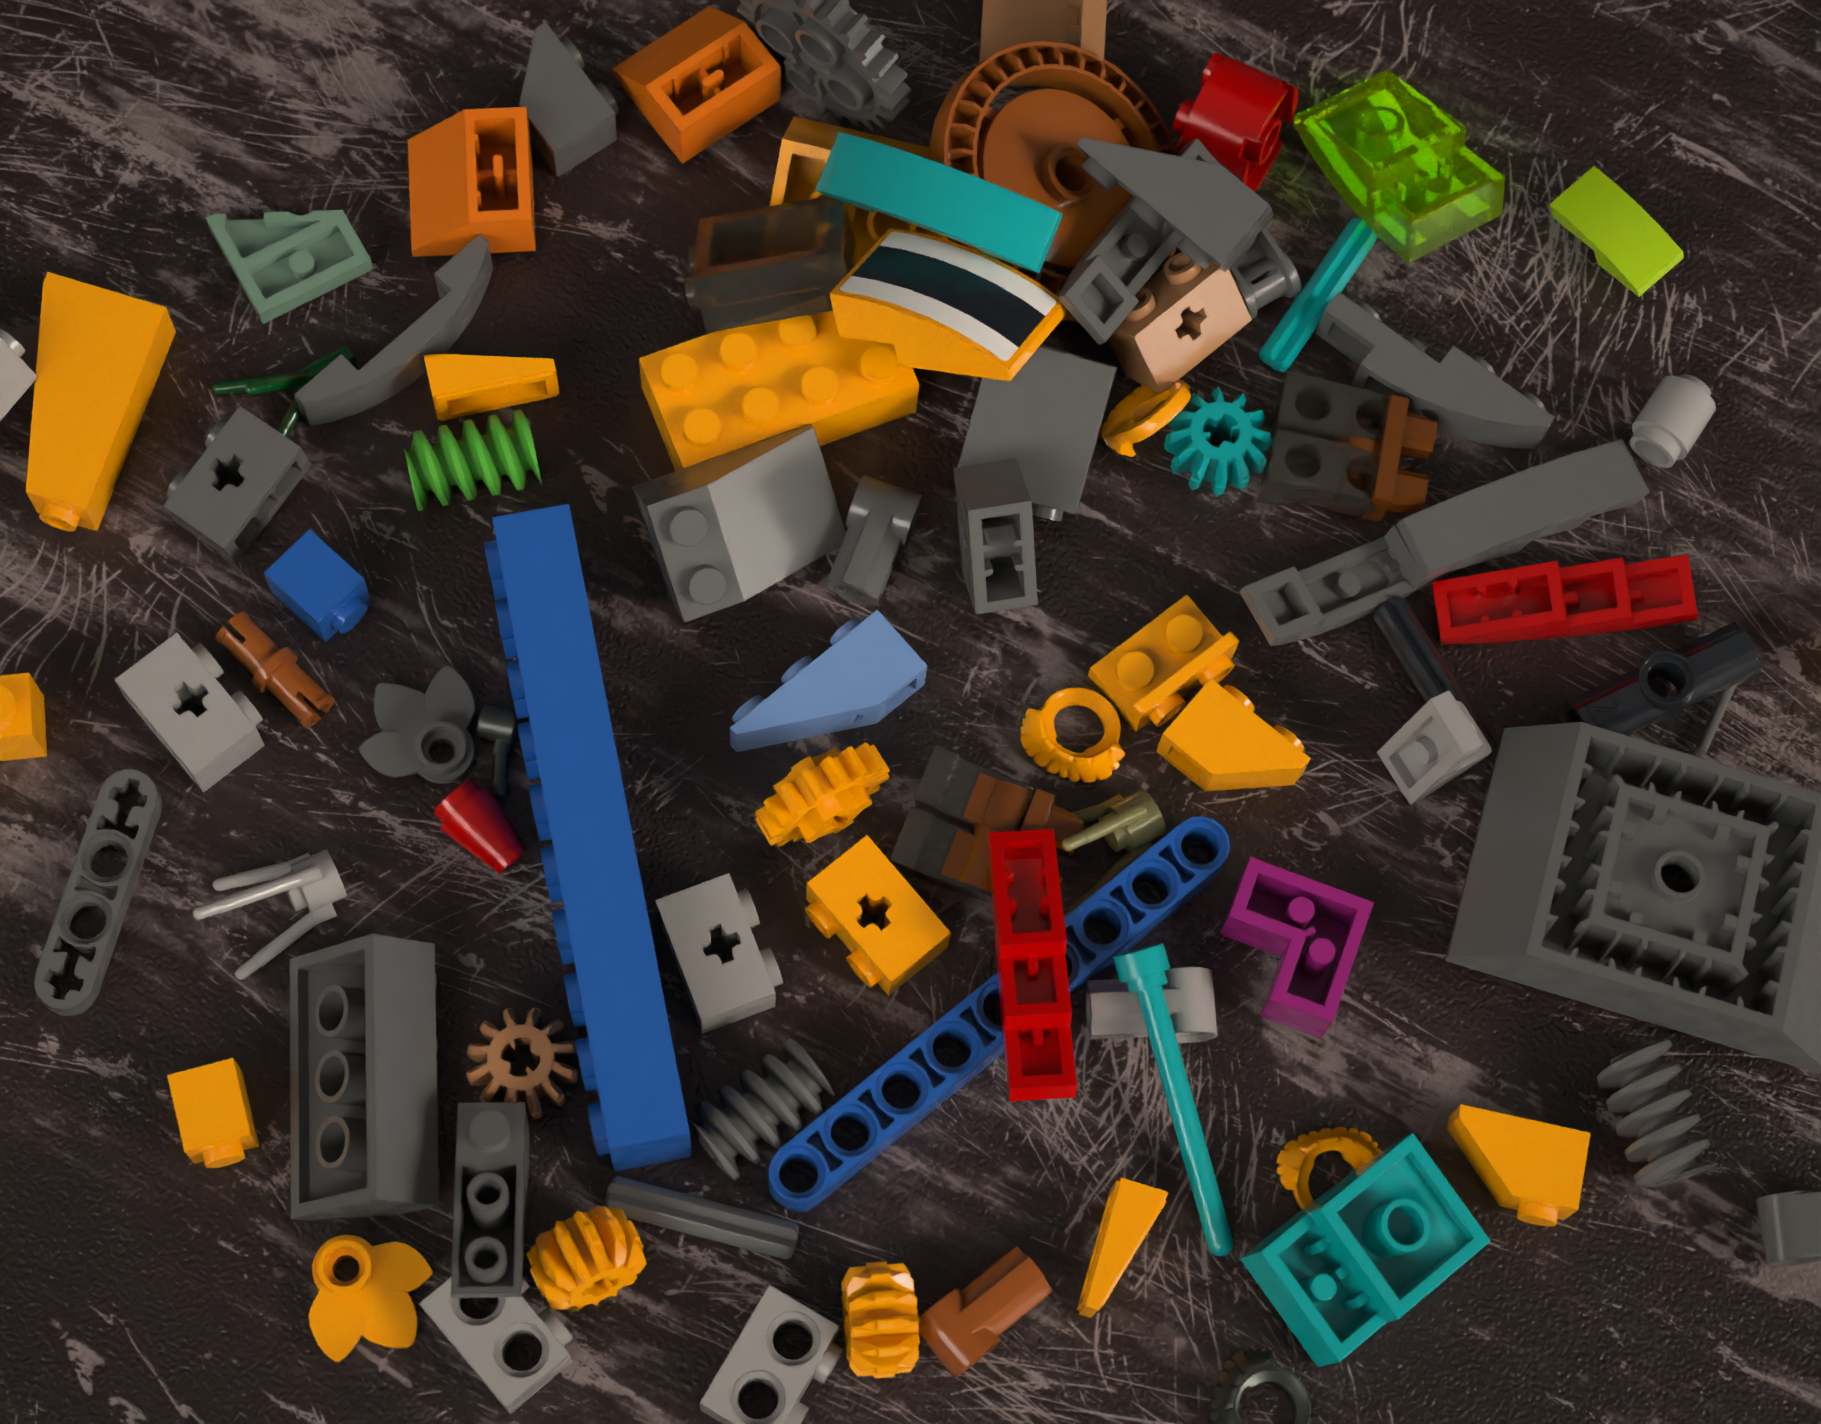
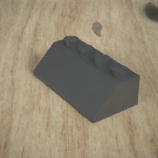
[289,934,440,1220]

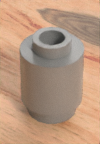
[1630,374,1716,468]

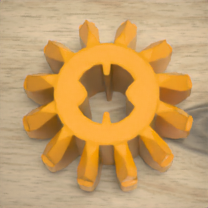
[527,1206,647,1311]
[841,1261,920,1379]

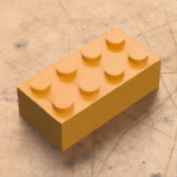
[639,290,919,471]

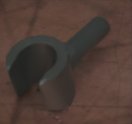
[476,703,518,797]

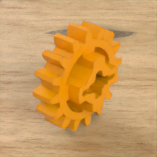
[755,743,890,847]

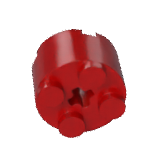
[1172,52,1298,192]

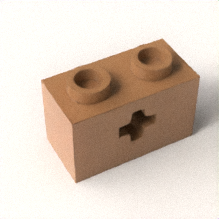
[1108,253,1252,394]

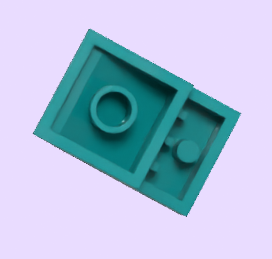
[1240,1133,1491,1367]

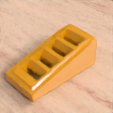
[423,354,560,421]
[1076,1178,1169,1318]

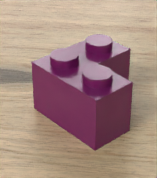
[1220,857,1374,1039]

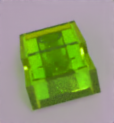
[1294,69,1505,263]

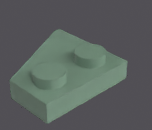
[206,210,373,324]

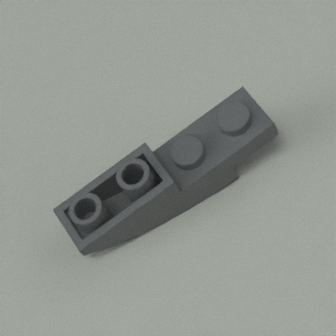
[1315,292,1555,449]

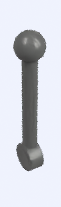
[1686,680,1745,760]

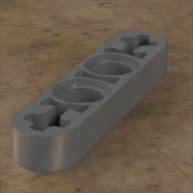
[34,769,162,1016]

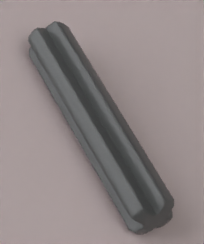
[604,1176,799,1259]

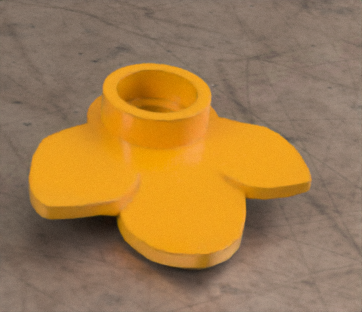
[309,1235,433,1362]

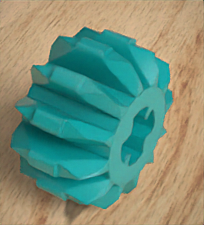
[1164,386,1272,497]

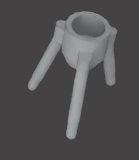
[193,849,347,980]

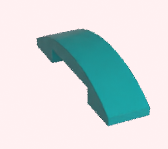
[815,132,1063,274]

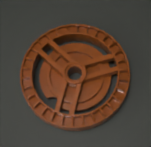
[929,40,1177,321]

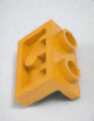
[1088,595,1239,732]

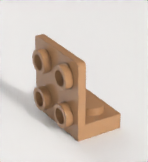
[979,0,1107,88]

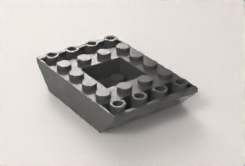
[1445,722,1821,1074]

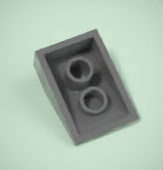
[632,424,846,623]

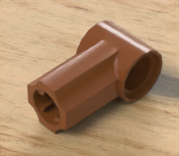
[918,1246,1053,1378]

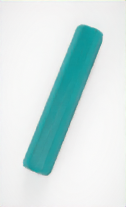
[1259,217,1379,372]

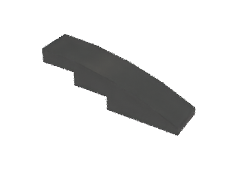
[1396,439,1650,579]

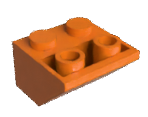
[611,6,781,164]
[408,107,536,257]

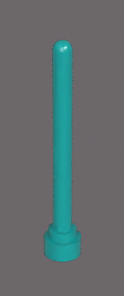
[1113,943,1234,1256]

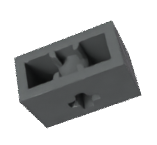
[163,406,312,564]
[954,458,1038,615]

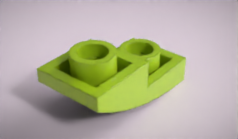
[1549,166,1684,297]

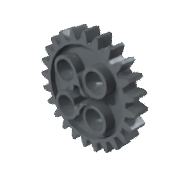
[737,0,911,133]

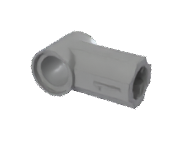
[1086,967,1218,1043]

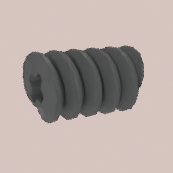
[687,1038,835,1180]
[1597,1039,1718,1187]

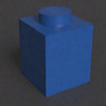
[264,529,371,642]

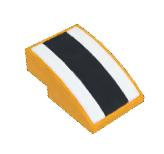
[829,228,1067,381]

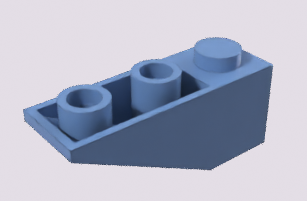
[730,609,927,753]

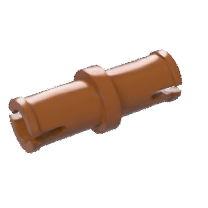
[215,611,335,728]

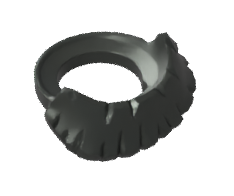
[1210,1348,1311,1424]

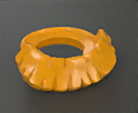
[1101,379,1191,457]
[1020,687,1125,783]
[1276,1127,1382,1209]

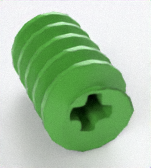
[404,409,542,511]

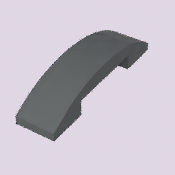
[1058,138,1219,345]
[294,234,493,426]
[1240,525,1458,646]

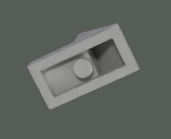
[1377,690,1492,805]

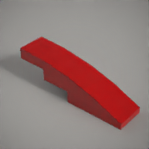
[1432,554,1699,644]
[988,829,1077,1102]

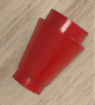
[433,778,528,875]

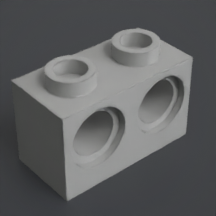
[419,1277,573,1415]
[700,1285,843,1424]

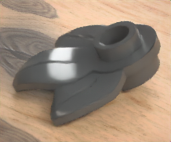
[359,666,476,784]

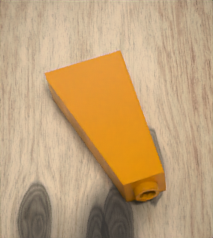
[26,272,176,532]

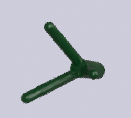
[212,345,357,437]

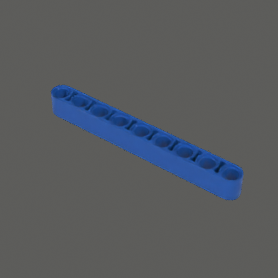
[768,816,1230,1212]

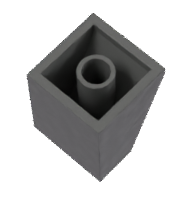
[954,344,1118,522]

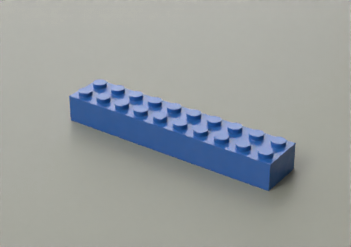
[484,504,692,1172]

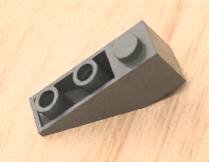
[1076,137,1274,272]
[451,1102,530,1298]

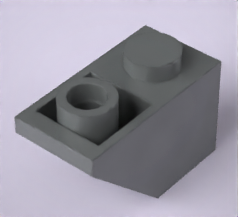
[519,22,619,177]

